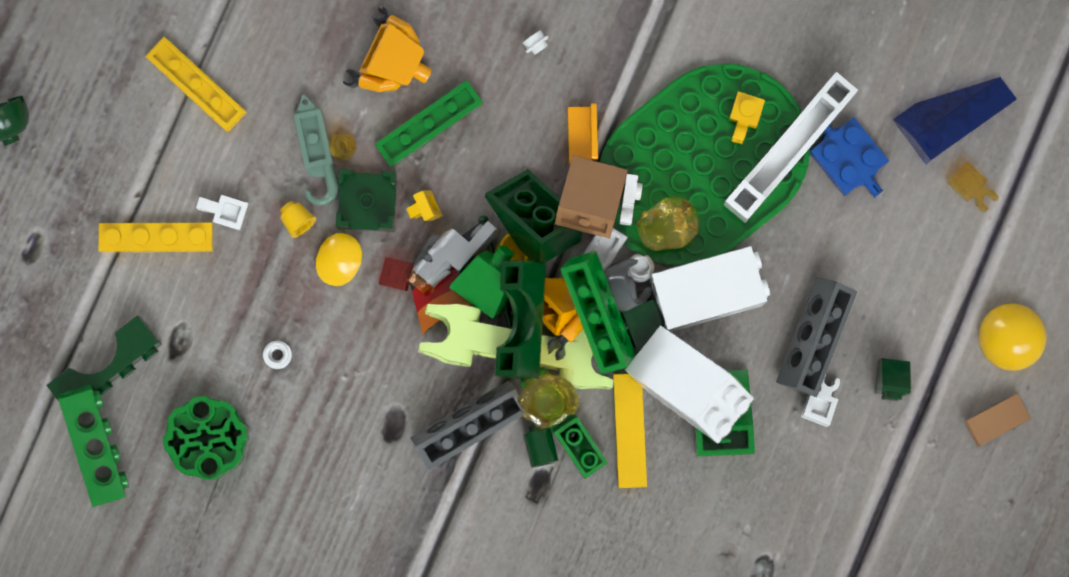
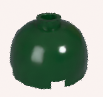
[0,95,29,146]

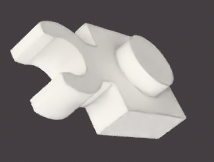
[620,174,643,226]
[801,375,840,427]

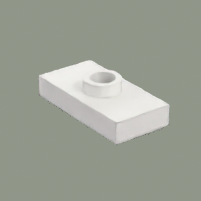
[584,228,628,272]

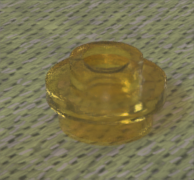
[329,133,356,161]

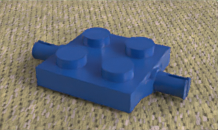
[810,117,889,198]

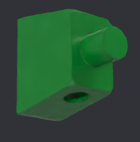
[449,245,514,319]

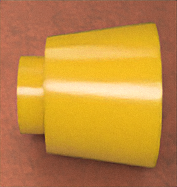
[280,201,317,238]

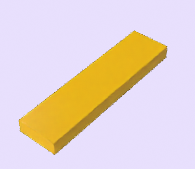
[145,36,247,133]
[613,374,647,488]

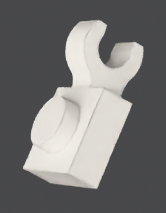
[196,195,249,231]

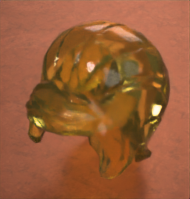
[637,196,700,251]

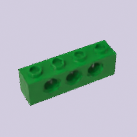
[560,251,636,374]
[58,385,129,508]

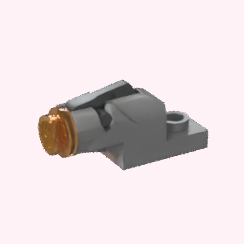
[407,221,499,294]

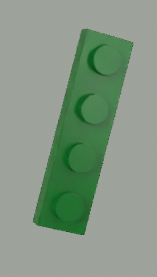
[374,80,483,168]

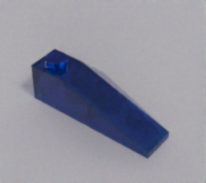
[893,77,1017,165]

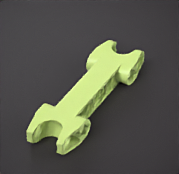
[418,304,614,390]

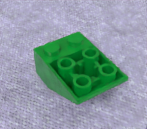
[694,369,755,457]

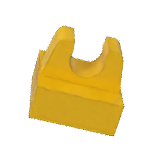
[406,190,443,221]

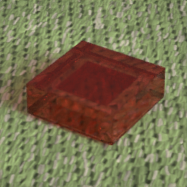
[379,257,414,292]

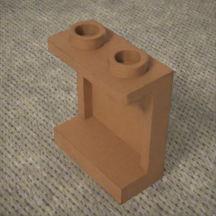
[555,156,628,239]

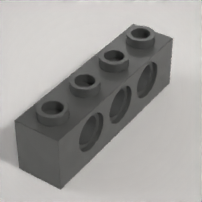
[776,277,857,398]
[410,380,528,470]

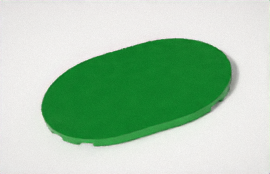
[599,63,810,267]

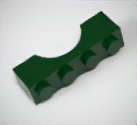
[495,260,546,379]
[46,315,162,402]

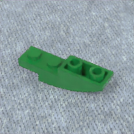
[520,367,608,479]

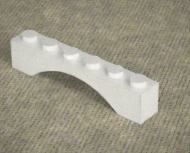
[724,72,858,223]

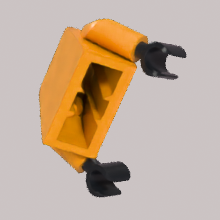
[343,6,432,92]
[507,277,583,361]

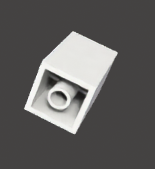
[649,246,770,332]
[625,326,754,444]

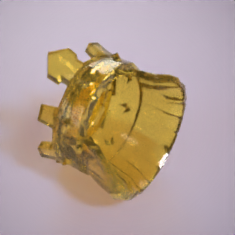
[517,372,579,429]

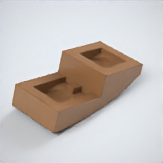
[964,393,1031,447]

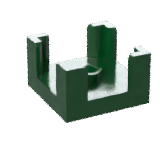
[336,169,397,232]

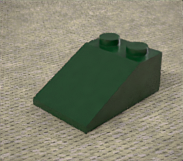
[485,169,582,264]

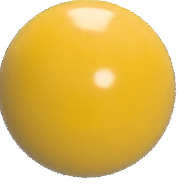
[979,303,1047,371]

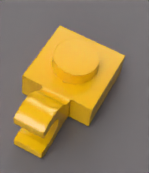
[729,92,765,145]

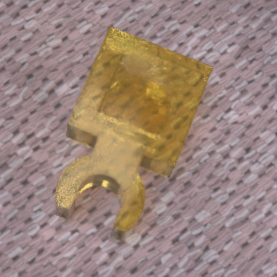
[947,161,999,212]

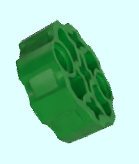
[163,396,250,480]

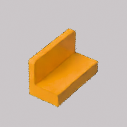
[568,103,598,164]

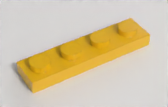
[99,223,213,253]

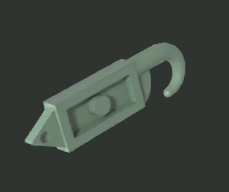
[293,94,338,206]

